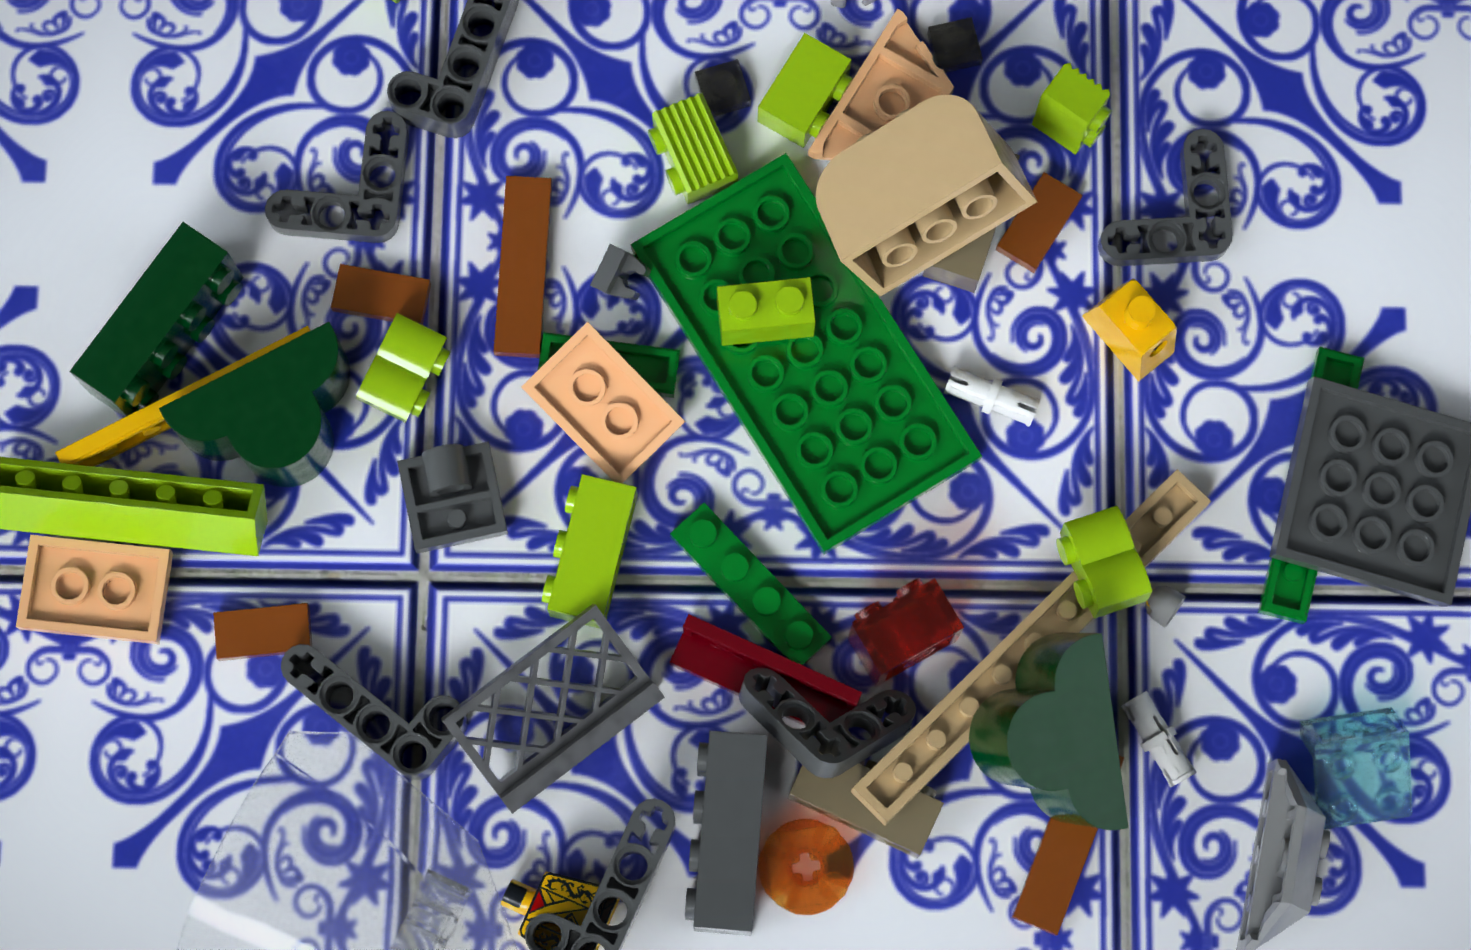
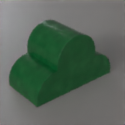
[159,322,350,487]
[969,632,1129,830]

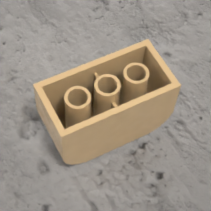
[816,95,1038,297]

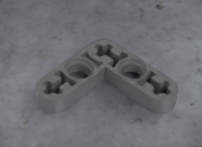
[265,111,409,243]
[1098,129,1233,266]
[739,668,916,778]

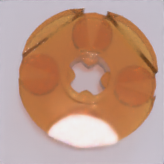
[758,819,854,916]

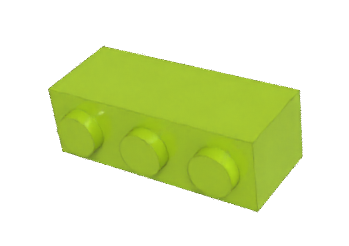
[542,474,638,629]

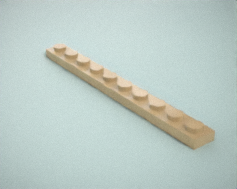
[851,469,1211,826]

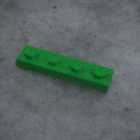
[670,503,832,666]

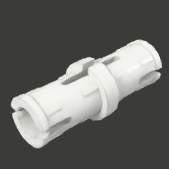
[944,366,1041,427]
[1121,690,1196,788]

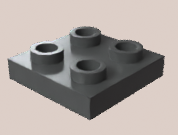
[397,441,508,554]

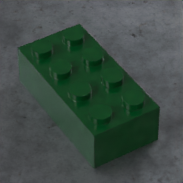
[69,222,244,417]

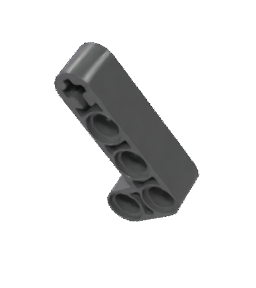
[387,0,519,138]
[281,644,468,780]
[525,798,676,950]

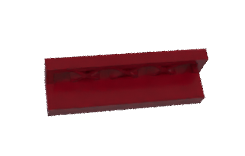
[669,614,862,726]

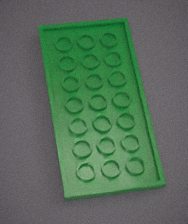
[630,153,982,555]

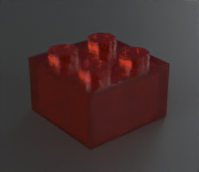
[848,578,964,687]

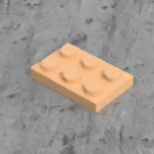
[521,322,686,484]
[16,535,173,644]

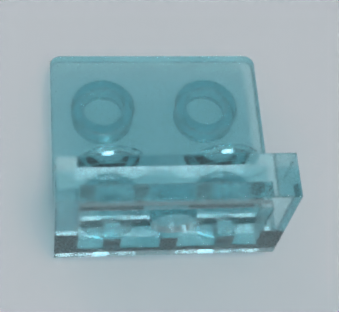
[1299,707,1412,829]

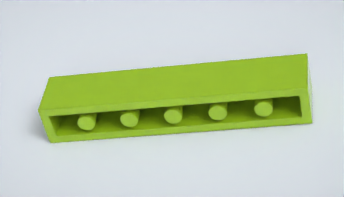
[0,457,268,556]

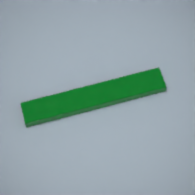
[1258,347,1365,624]

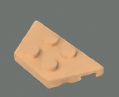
[808,8,954,160]

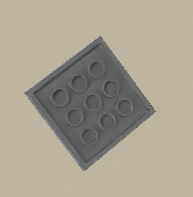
[1269,377,1471,607]

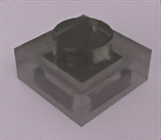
[927,17,983,73]
[695,59,751,117]

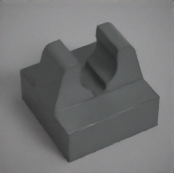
[590,244,651,300]

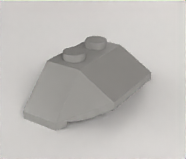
[1236,759,1330,950]

